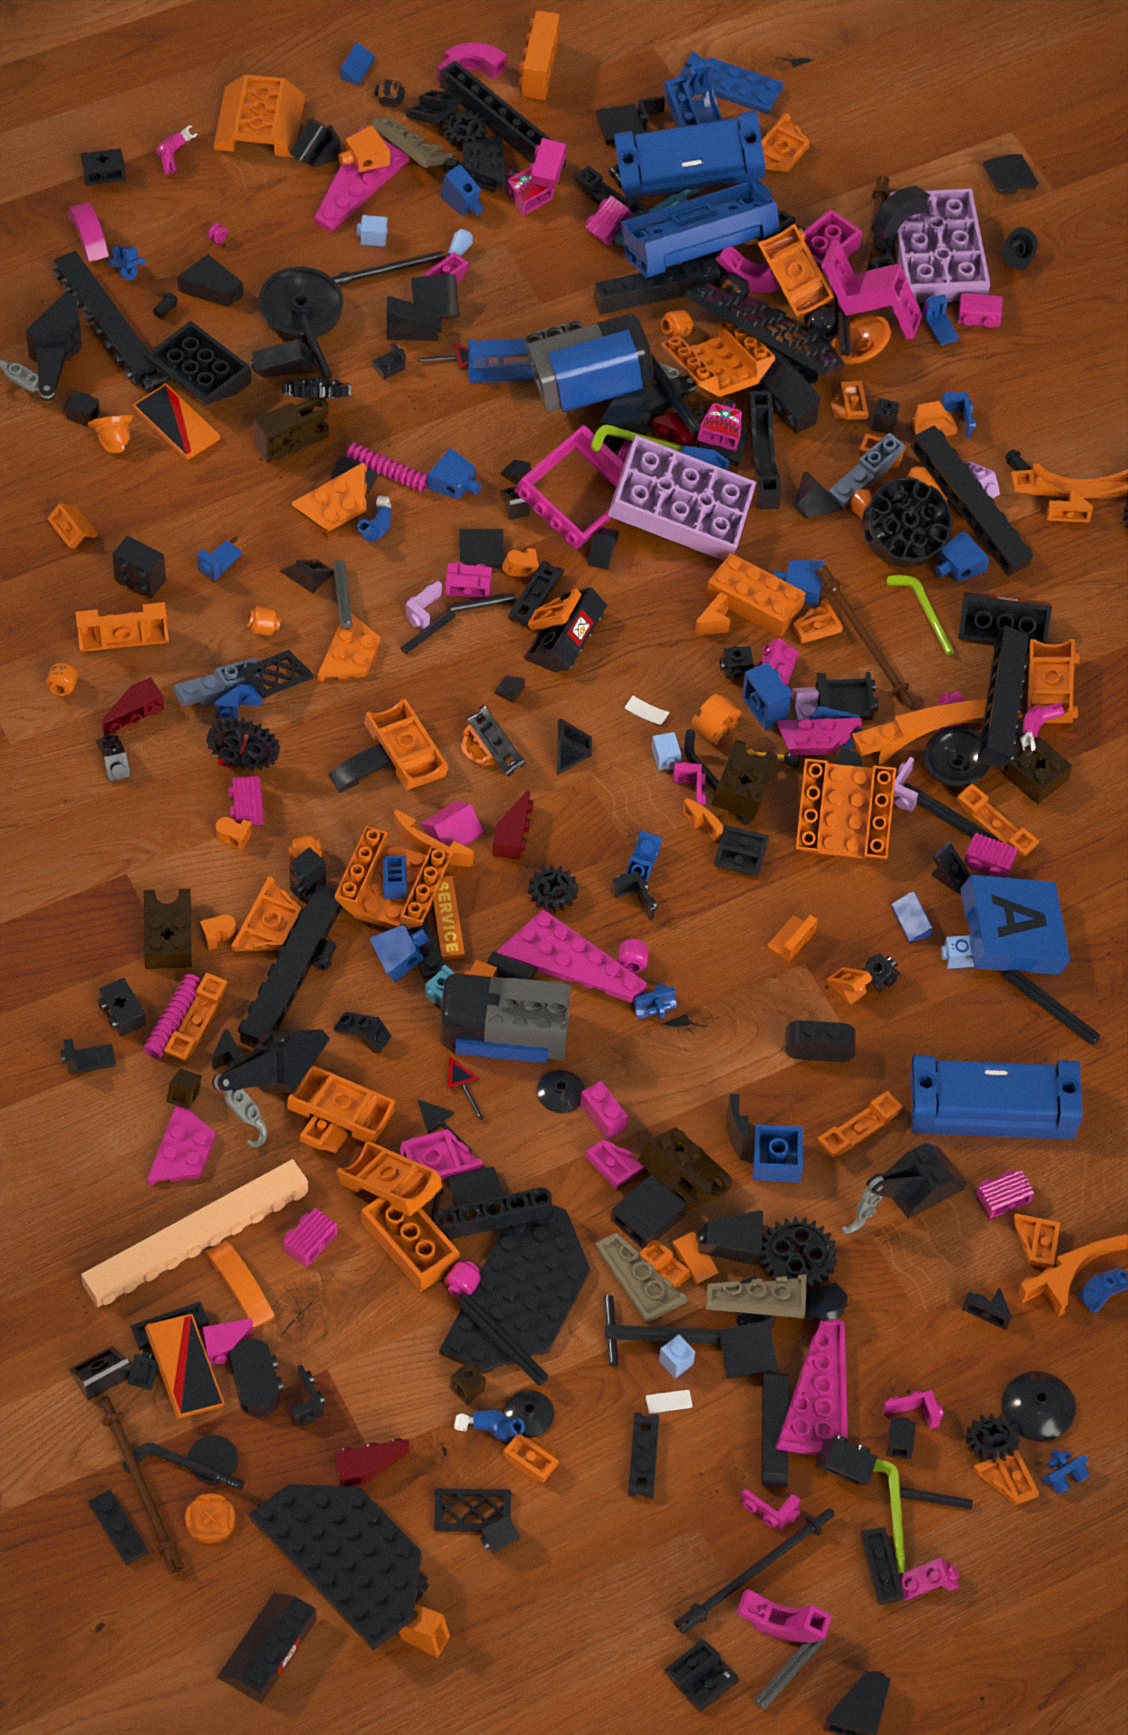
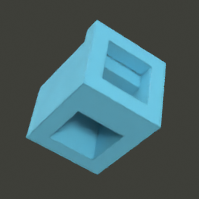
[425,965,456,1007]

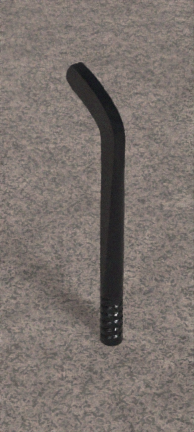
[684,729,752,825]
[122,1443,245,1491]

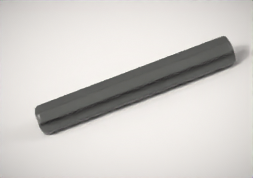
[333,560,352,629]
[754,1635,827,1710]

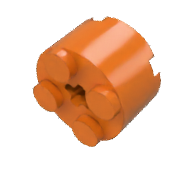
[691,692,742,746]

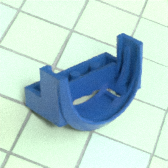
[662,61,723,128]

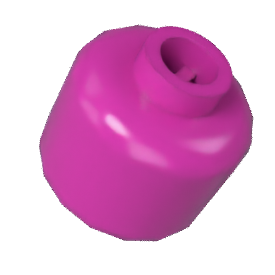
[618,939,649,974]
[444,1260,481,1298]

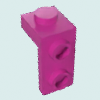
[673,762,706,806]
[883,1390,943,1429]
[740,1489,801,1531]
[898,1558,960,1600]

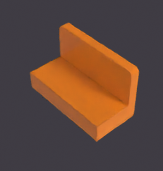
[47,503,98,549]
[767,915,818,962]

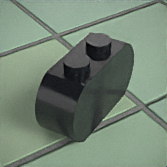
[785,1020,856,1062]
[230,1339,284,1417]

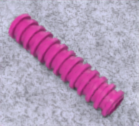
[347,443,427,492]
[143,974,202,1058]

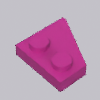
[585,1140,647,1189]

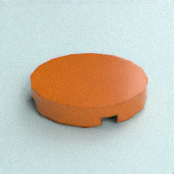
[185,1493,236,1544]

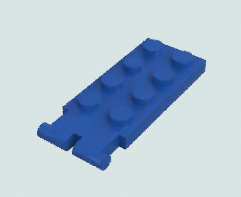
[677,52,784,115]

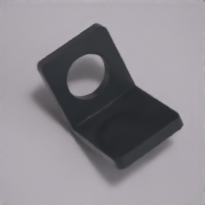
[638,96,665,130]

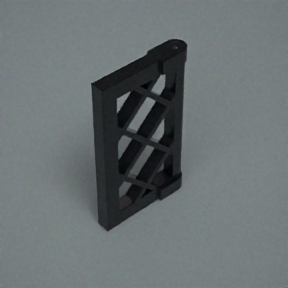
[240,650,313,699]
[434,1488,512,1532]

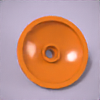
[831,315,891,364]

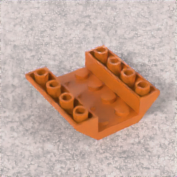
[214,75,305,158]
[661,320,775,397]
[796,758,896,859]
[334,826,453,929]

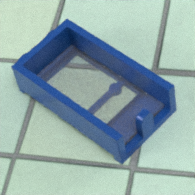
[468,339,534,383]

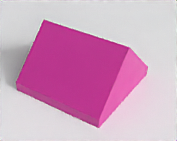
[420,801,484,847]

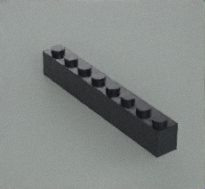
[440,61,566,170]
[52,250,157,387]
[910,425,1033,577]
[978,625,1030,771]
[238,884,343,1048]

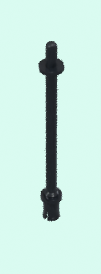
[674,1508,835,1635]

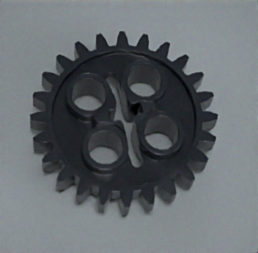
[282,377,351,400]
[206,717,281,771]
[758,1216,838,1291]

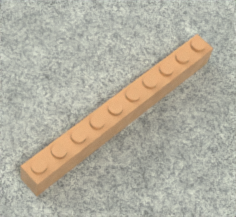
[81,1159,308,1308]

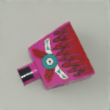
[506,168,554,216]
[697,399,742,451]

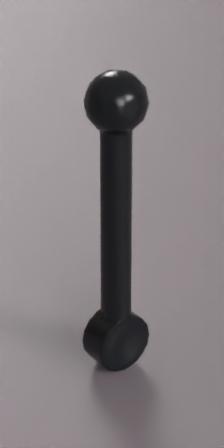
[431,1188,444,1223]

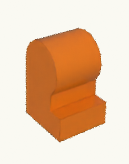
[502,548,539,578]
[215,817,252,851]
[200,914,236,951]

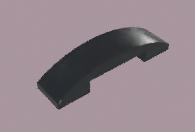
[574,165,649,219]
[329,744,393,793]

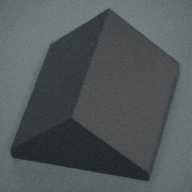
[69,1346,130,1401]

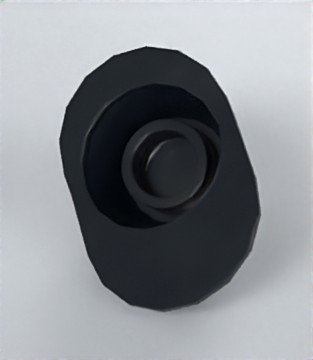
[1002,227,1038,270]
[805,304,838,342]

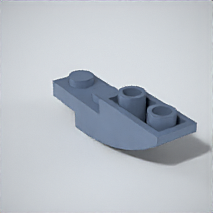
[829,432,905,507]
[173,658,265,707]

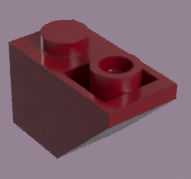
[652,412,702,447]

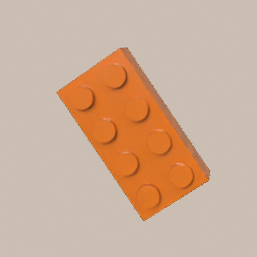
[519,11,560,100]
[706,553,806,637]
[361,1197,460,1292]

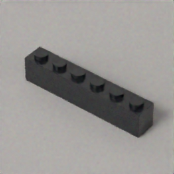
[594,257,721,314]

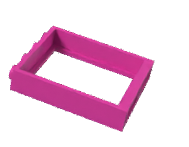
[514,425,624,550]

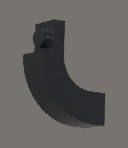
[871,185,929,256]

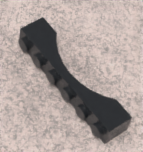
[748,391,781,509]

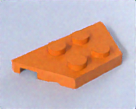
[761,113,810,172]
[291,463,367,532]
[317,613,381,682]
[231,876,302,952]

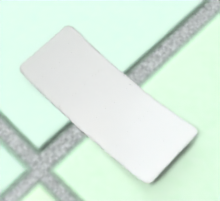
[625,696,669,725]

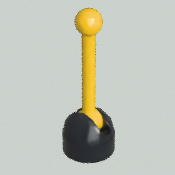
[746,749,800,768]

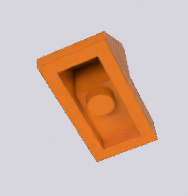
[1046,489,1093,522]
[695,592,730,636]
[827,967,872,1004]

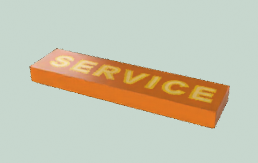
[433,876,465,960]

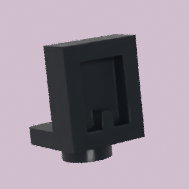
[372,343,407,380]
[127,1351,158,1390]

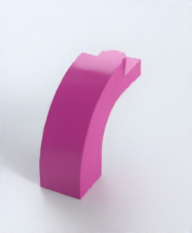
[437,43,507,83]
[67,202,109,262]
[715,246,781,293]
[736,1589,832,1643]

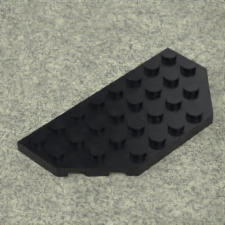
[685,284,845,377]
[439,1201,590,1374]
[249,1484,422,1651]

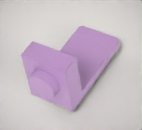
[964,462,1000,498]
[406,581,442,631]
[893,757,918,812]

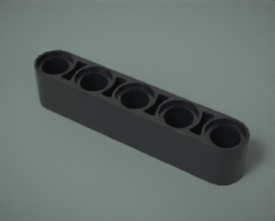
[435,1187,553,1240]
[761,1372,788,1488]

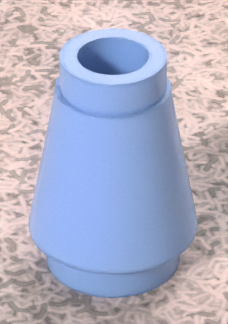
[447,229,473,257]

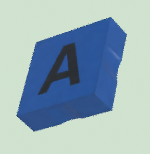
[960,875,1070,975]

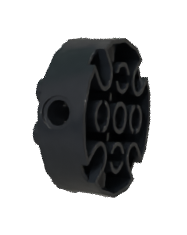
[861,477,952,568]

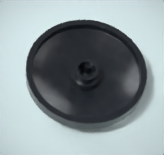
[259,267,343,340]

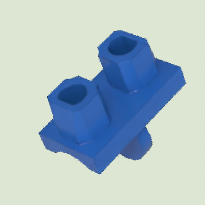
[108,245,146,280]
[634,983,677,1019]
[1041,1449,1090,1494]

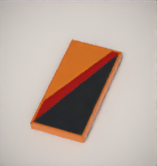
[132,384,220,461]
[145,1314,225,1419]

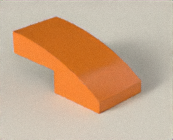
[683,798,723,842]
[671,1231,719,1285]
[638,1239,691,1289]

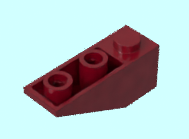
[101,677,164,736]
[492,790,534,860]
[334,1438,409,1486]

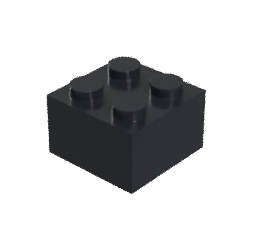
[112,536,166,599]

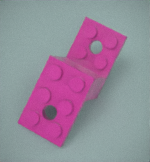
[822,240,923,339]

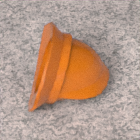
[87,415,133,453]

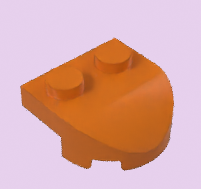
[461,714,517,766]

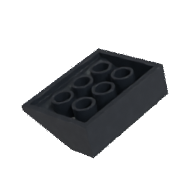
[145,321,251,405]

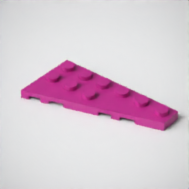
[315,126,409,233]
[497,909,647,1003]
[776,1318,848,1456]

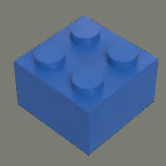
[742,662,792,730]
[752,1125,803,1183]

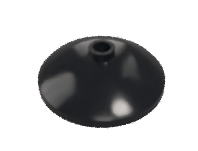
[924,726,990,787]
[1001,1371,1076,1441]

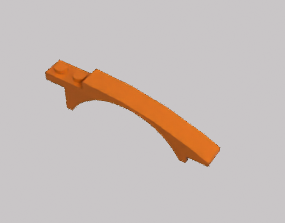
[1011,464,1128,498]
[851,699,1023,765]
[1018,1234,1128,1317]

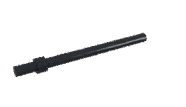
[331,251,445,285]

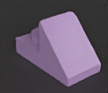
[792,687,819,720]

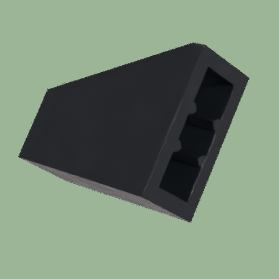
[177,254,243,307]
[387,296,442,341]
[251,339,318,378]
[696,1210,763,1265]
[824,1671,891,1735]

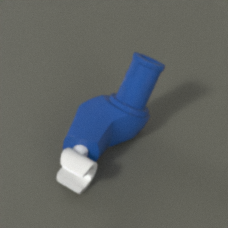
[357,496,392,542]
[454,1410,525,1442]

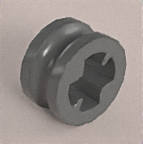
[691,405,707,421]

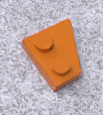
[527,588,582,631]
[793,598,843,643]
[1013,1213,1061,1268]
[973,1450,1039,1505]

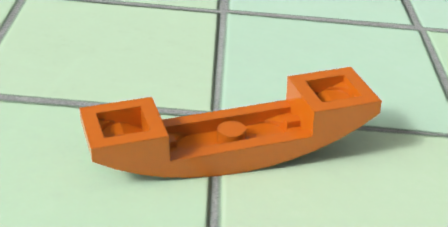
[957,783,1040,857]
[394,809,474,866]
[164,972,228,1061]
[817,1091,903,1157]
[205,1240,275,1329]

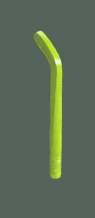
[591,425,684,452]
[886,575,954,656]
[873,1459,906,1576]

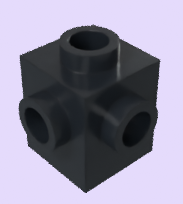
[719,646,754,679]
[862,953,901,993]

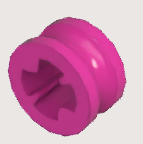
[208,223,228,244]

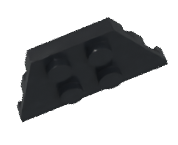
[462,136,506,189]

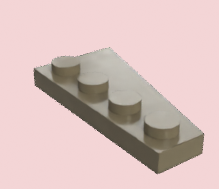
[372,117,456,168]
[595,1233,688,1324]
[706,1275,806,1318]

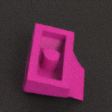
[424,252,469,283]

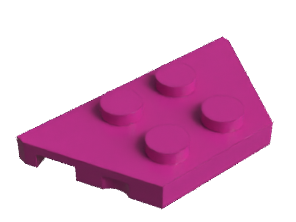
[777,718,862,756]
[147,1106,216,1185]
[400,1129,483,1180]

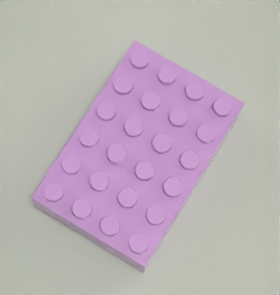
[890,189,990,303]
[607,435,756,561]

